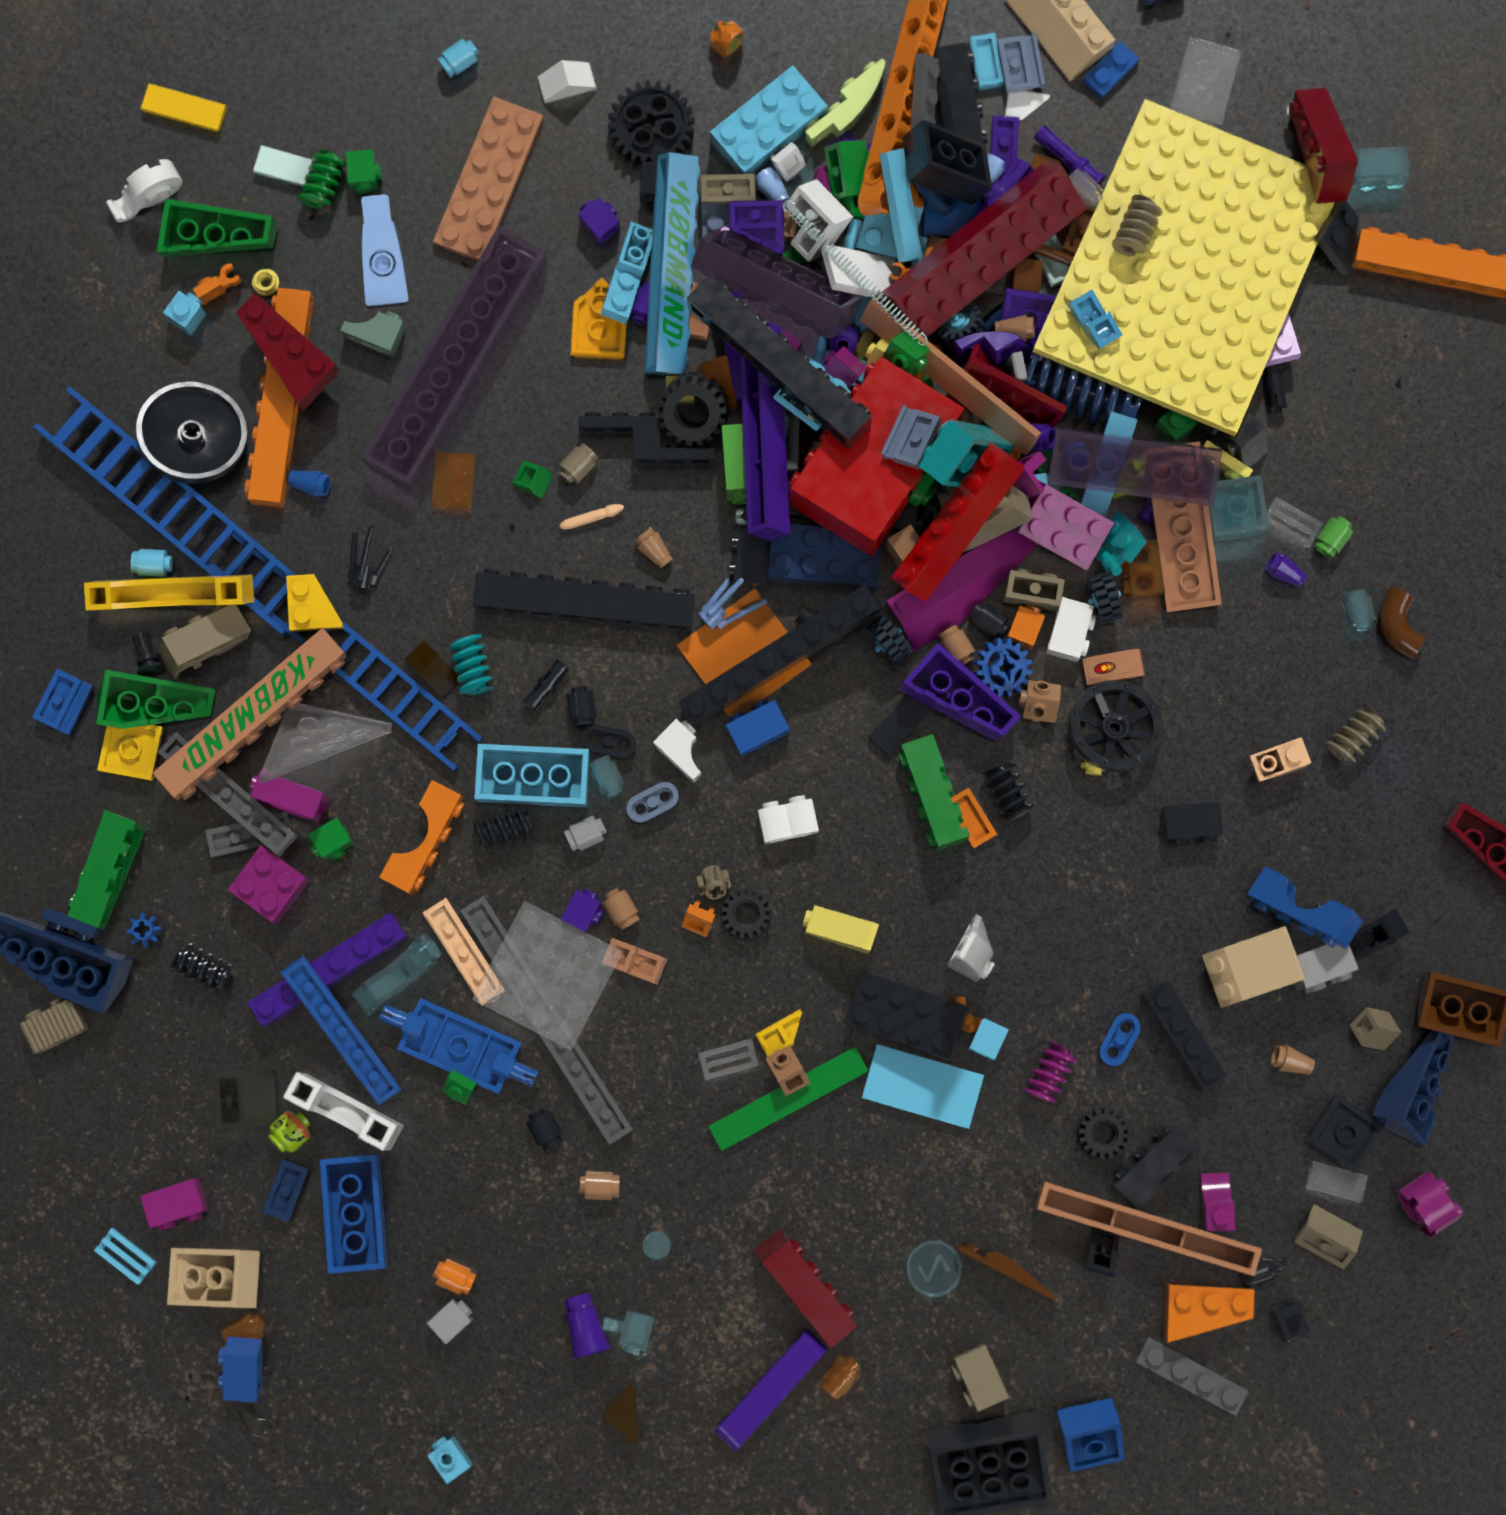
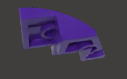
[955,331,1035,368]

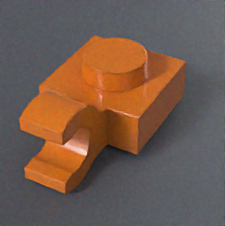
[193,263,241,305]

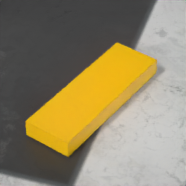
[141,84,227,133]

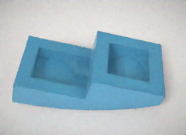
[1067,289,1123,349]

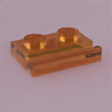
[432,452,476,509]

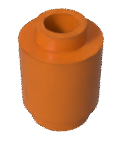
[433,1259,477,1295]

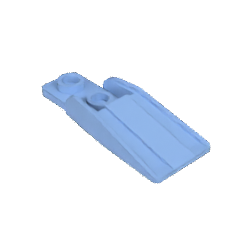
[362,194,408,306]

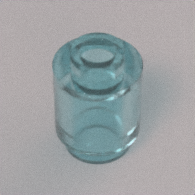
[1344,589,1377,631]
[590,755,626,799]

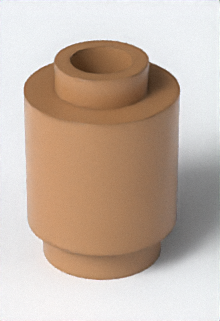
[938,625,976,666]
[602,888,640,931]
[580,1171,620,1200]

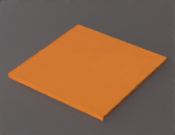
[676,588,812,717]

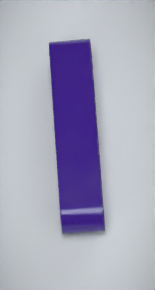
[714,1329,828,1452]

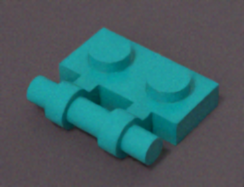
[1095,511,1147,576]

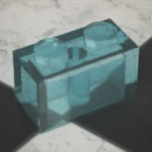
[1351,146,1410,192]

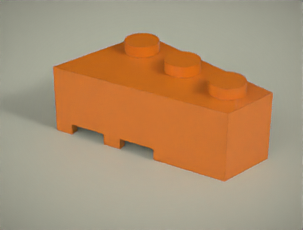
[1163,1284,1254,1343]

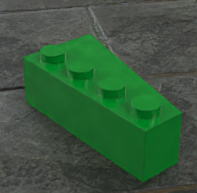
[157,199,278,257]
[67,810,146,930]

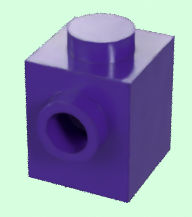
[578,197,620,246]
[561,888,604,934]

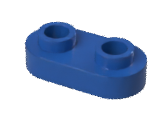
[1099,1013,1140,1066]

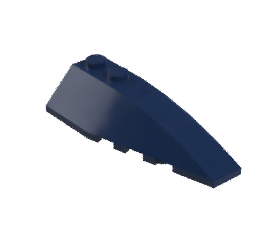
[0,912,133,1013]

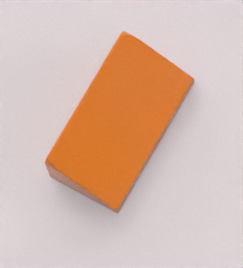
[700,355,737,413]

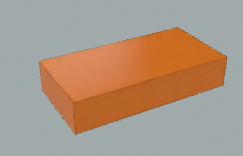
[951,787,997,849]

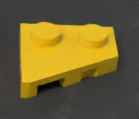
[286,574,343,632]

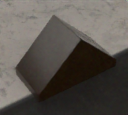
[404,641,458,699]
[602,1383,639,1443]

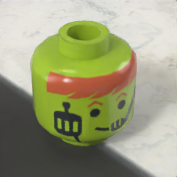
[268,1111,310,1153]

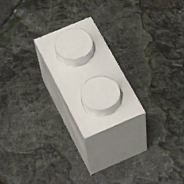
[1045,597,1097,662]

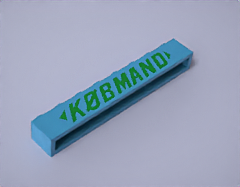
[644,152,700,376]

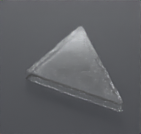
[260,703,392,782]

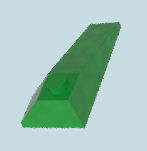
[96,669,215,729]

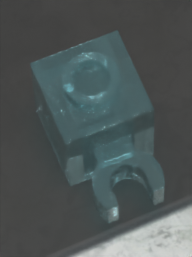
[602,1310,655,1355]

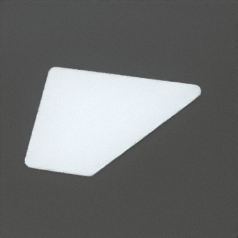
[1005,91,1050,120]

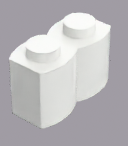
[757,795,819,844]

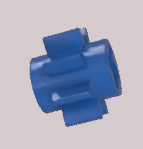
[126,913,163,948]

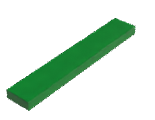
[708,1047,868,1151]

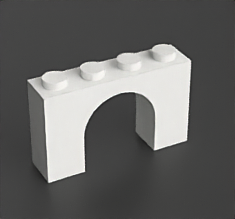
[283,1072,404,1151]

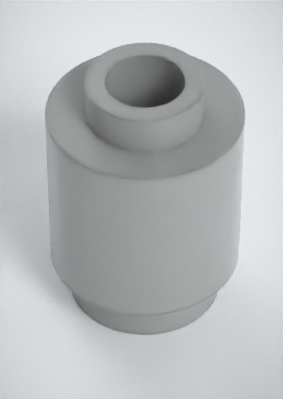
[564,815,607,851]

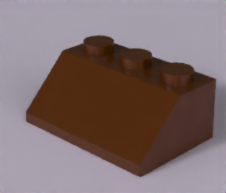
[1418,972,1506,1047]

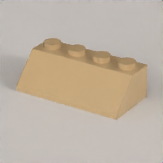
[1005,0,1115,82]

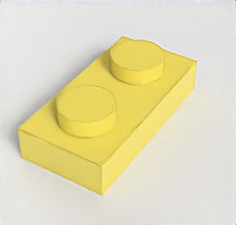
[1201,440,1253,484]

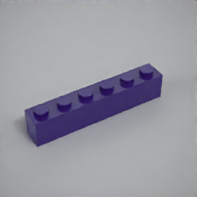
[247,913,408,1027]

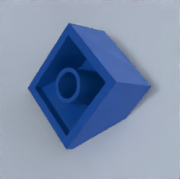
[1057,1398,1125,1473]

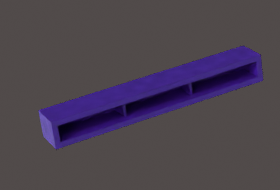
[740,321,790,540]

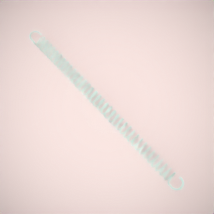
[783,200,927,346]

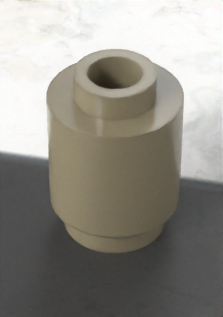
[558,443,598,484]

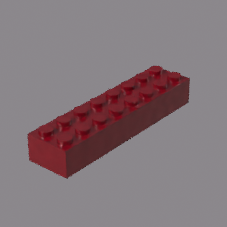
[881,160,1086,338]

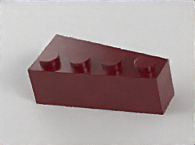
[1289,87,1358,204]
[236,293,340,411]
[754,1229,857,1348]

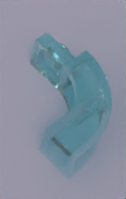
[352,932,443,1016]

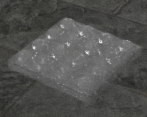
[472,901,623,1051]

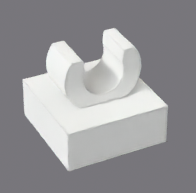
[770,142,807,182]

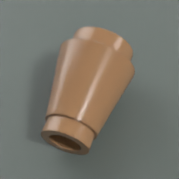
[995,315,1035,342]
[634,528,673,569]
[1270,1044,1315,1075]

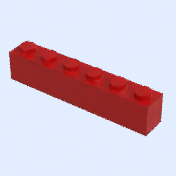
[892,443,1026,602]

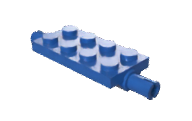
[379,998,539,1094]

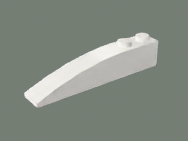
[947,914,994,982]

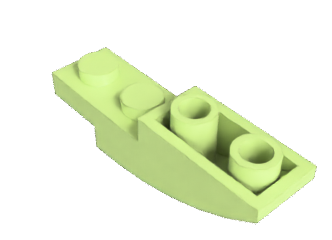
[805,58,886,148]

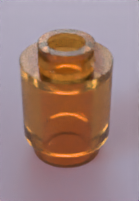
[221,1312,266,1342]
[821,1356,862,1399]

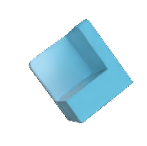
[968,1019,1009,1061]

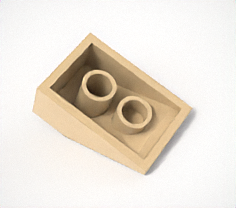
[1202,926,1305,1008]
[167,1248,260,1308]

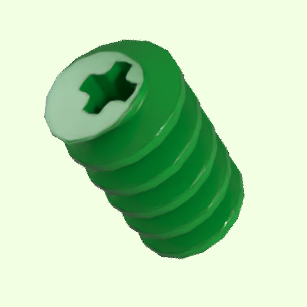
[297,148,347,210]

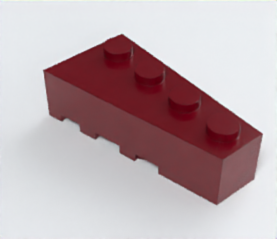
[1443,802,1506,885]

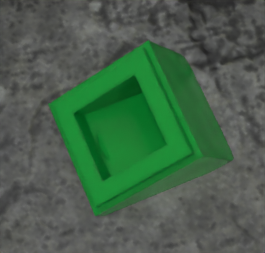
[512,460,553,498]

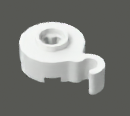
[106,159,182,222]

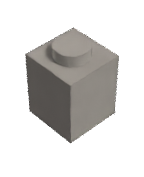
[427,1299,473,1344]

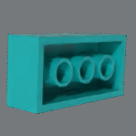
[919,419,1014,487]

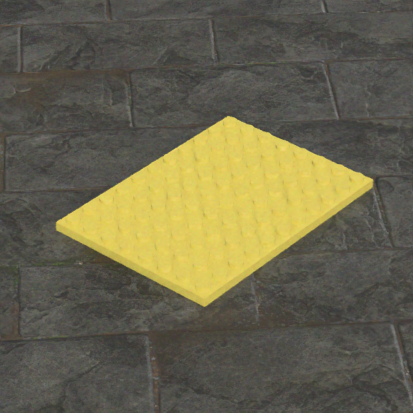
[1033,99,1335,437]

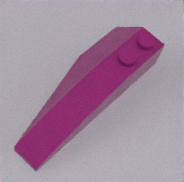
[885,529,1038,652]

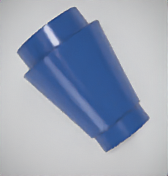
[288,470,331,498]

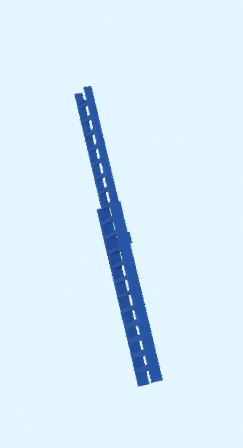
[34,386,483,772]

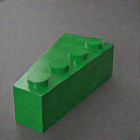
[898,734,970,851]

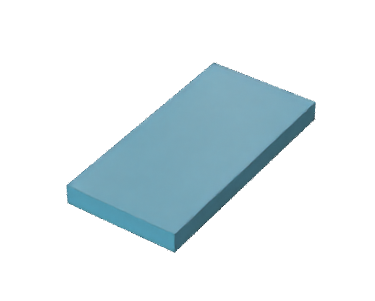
[862,1044,984,1129]

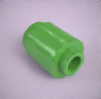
[1314,516,1353,558]

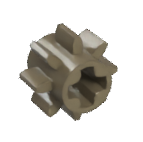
[696,865,731,900]

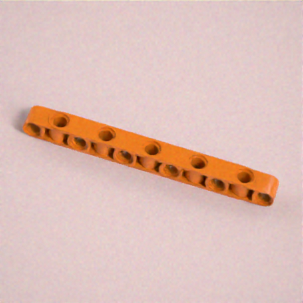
[858,0,947,216]

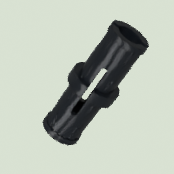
[522,659,570,712]

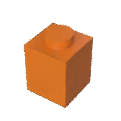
[1007,605,1045,650]

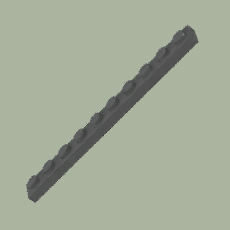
[460,896,633,1145]

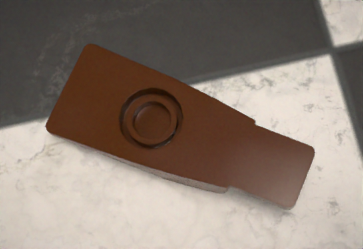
[957,1242,1059,1302]

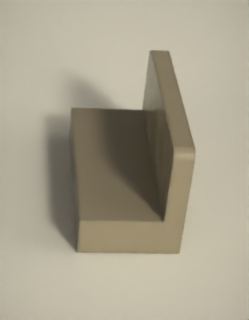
[701,174,755,204]
[1294,1205,1363,1270]

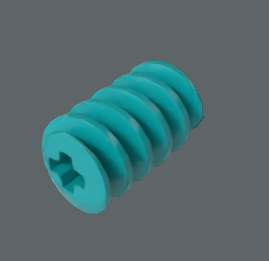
[449,634,494,695]

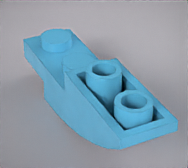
[600,222,653,324]

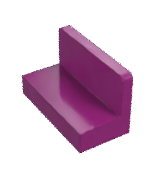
[1013,451,1046,498]

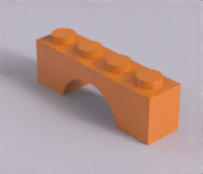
[379,780,465,895]

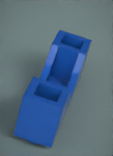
[1248,867,1363,949]

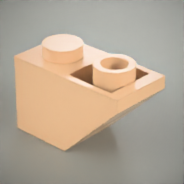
[1249,737,1311,782]

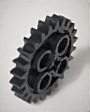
[608,80,695,167]

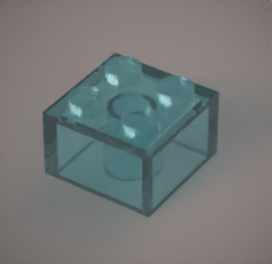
[1206,475,1270,542]

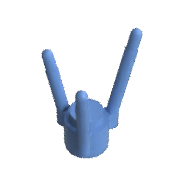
[698,578,767,630]

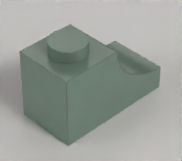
[340,311,406,357]

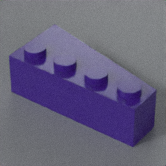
[897,643,1021,742]

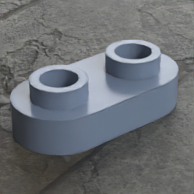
[626,782,679,823]

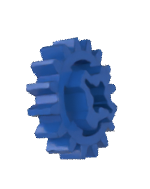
[973,638,1033,697]

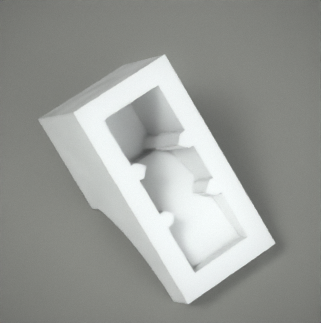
[653,719,701,783]

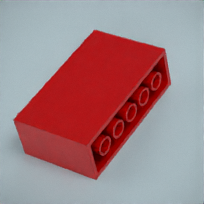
[788,356,965,557]

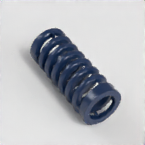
[1023,353,1142,429]

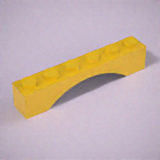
[84,575,254,610]

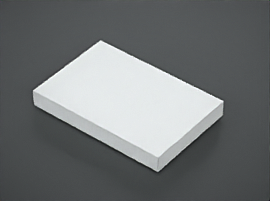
[821,244,900,300]

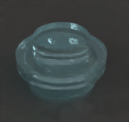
[643,1231,671,1260]

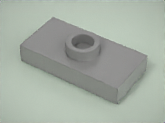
[1003,352,1027,382]

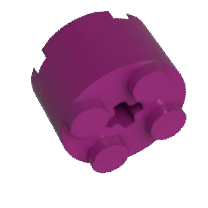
[1397,1172,1463,1239]

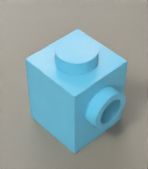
[163,291,206,336]
[428,1436,473,1484]

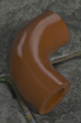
[1379,586,1426,660]

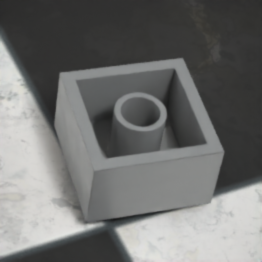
[1293,945,1358,994]

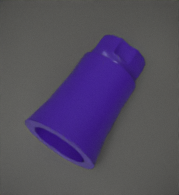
[564,1293,611,1359]

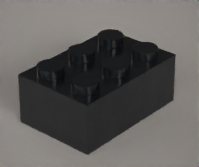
[903,120,992,205]

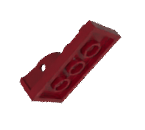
[946,344,1067,427]

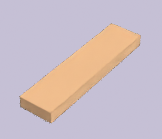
[423,898,505,1006]

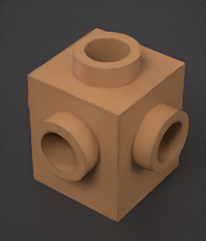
[1019,680,1061,723]

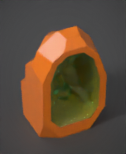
[710,21,744,57]

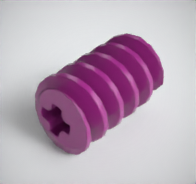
[1022,1040,1077,1103]

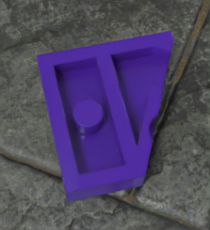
[730,200,784,254]

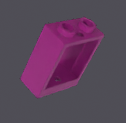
[249,770,330,824]

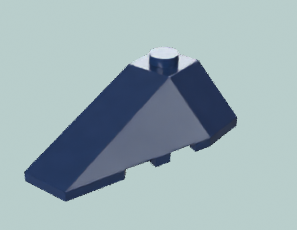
[1373,1030,1454,1147]

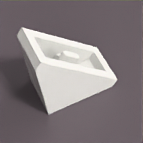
[538,60,596,103]

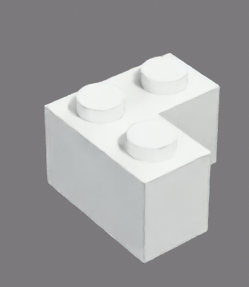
[785,179,853,262]

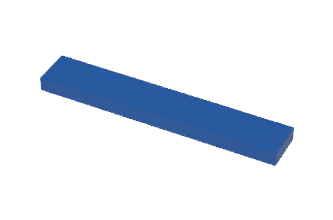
[280,955,401,1106]

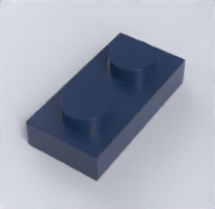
[41,907,103,942]
[262,1159,310,1222]

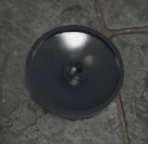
[136,382,247,484]

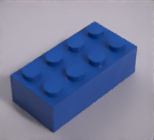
[320,1155,388,1274]

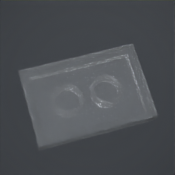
[1170,37,1242,128]

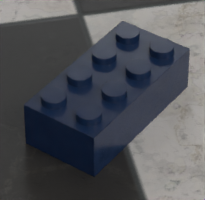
[768,524,881,593]

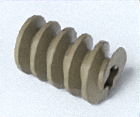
[1112,194,1163,256]
[1326,704,1387,764]

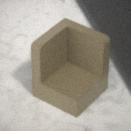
[1350,1007,1402,1050]

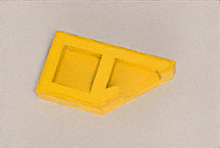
[755,1009,802,1057]

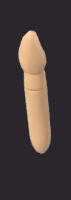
[559,504,624,530]

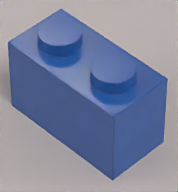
[726,699,790,757]
[218,1337,262,1403]

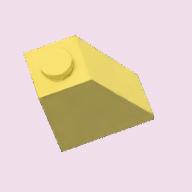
[802,905,879,954]

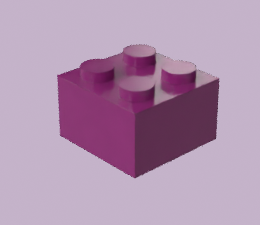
[228,845,310,924]

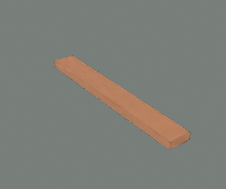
[860,298,1041,455]

